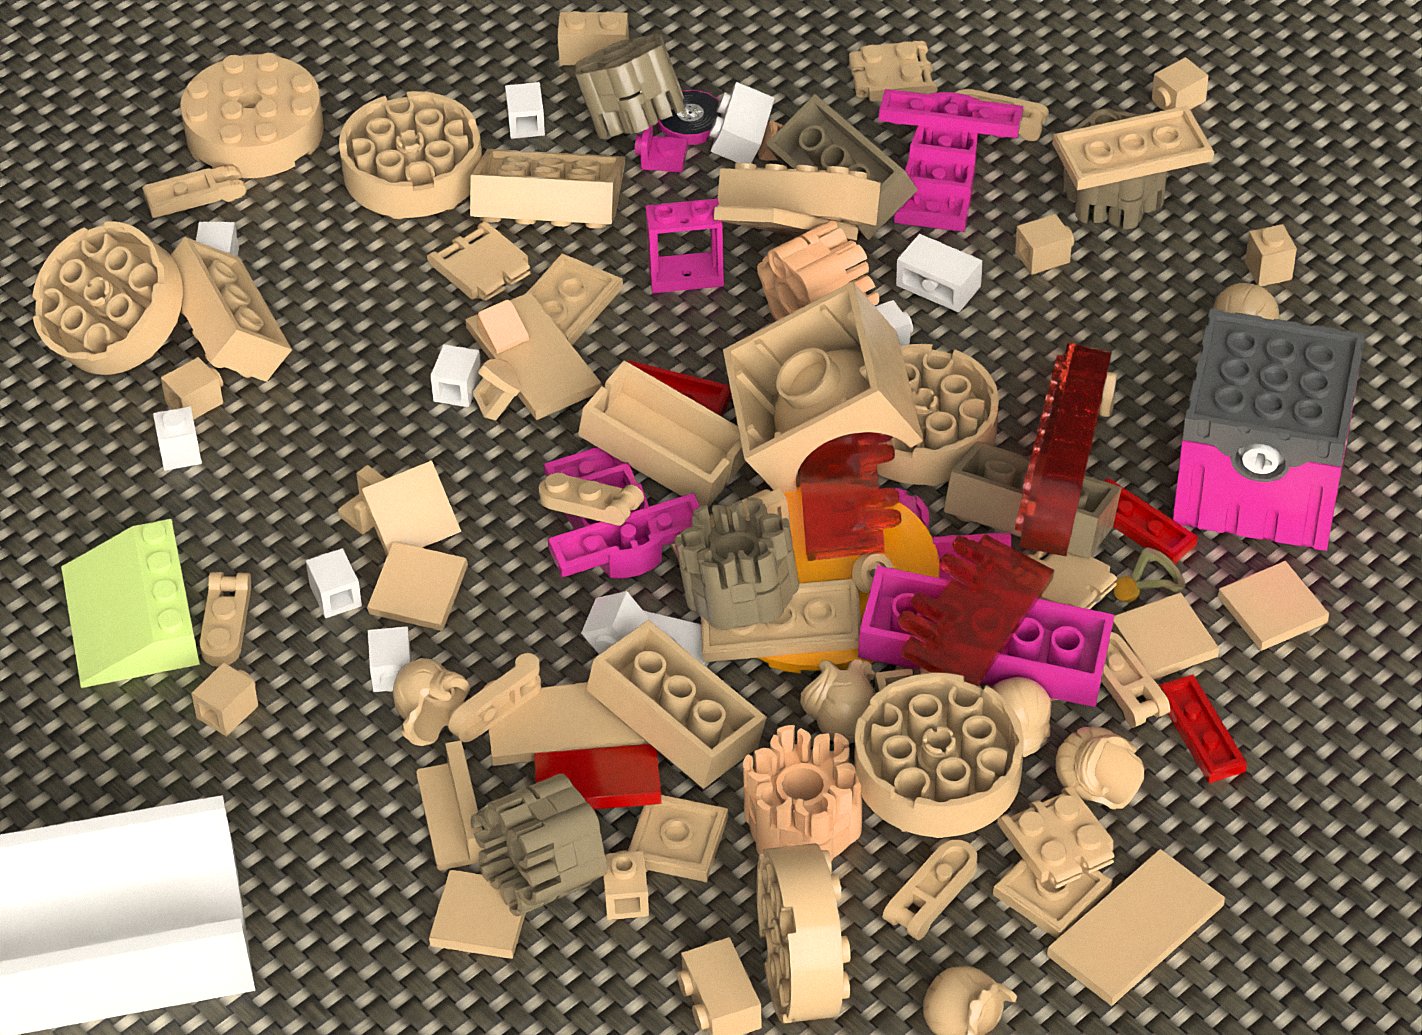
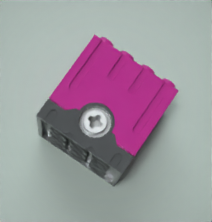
[1173,308,1366,551]

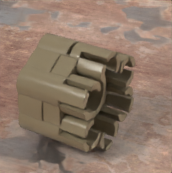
[575,33,685,139]
[1062,109,1167,229]
[675,497,799,630]
[471,774,608,916]

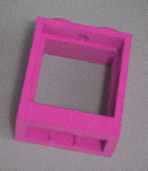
[645,198,724,293]

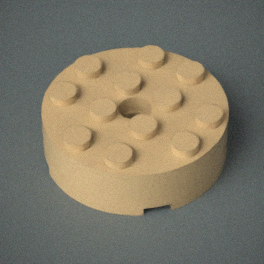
[180,53,324,178]
[339,91,482,219]
[32,221,183,375]
[853,344,999,486]
[854,673,1024,838]
[756,843,850,1023]

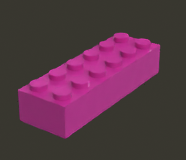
[858,565,1115,707]

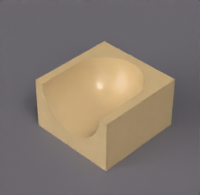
[723,281,923,493]

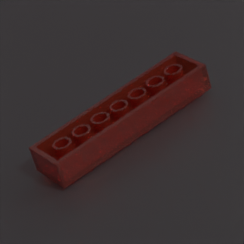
[1014,342,1112,557]

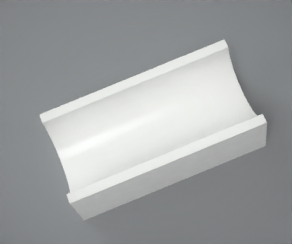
[0,795,255,1035]

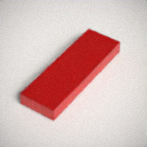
[1104,478,1198,564]
[1158,674,1247,784]

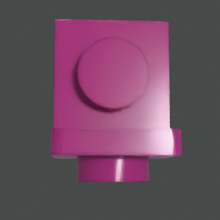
[635,123,688,173]

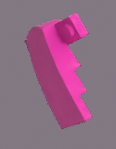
[879,89,1023,232]
[544,447,700,578]

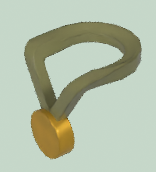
[1114,547,1186,603]

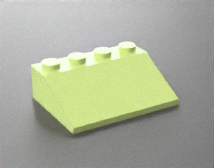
[61,519,200,688]

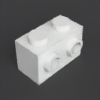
[709,82,775,164]
[896,234,982,312]

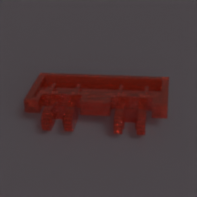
[799,432,902,561]
[897,534,1055,686]

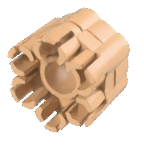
[757,220,879,321]
[743,725,862,861]

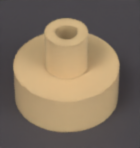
[852,553,894,593]

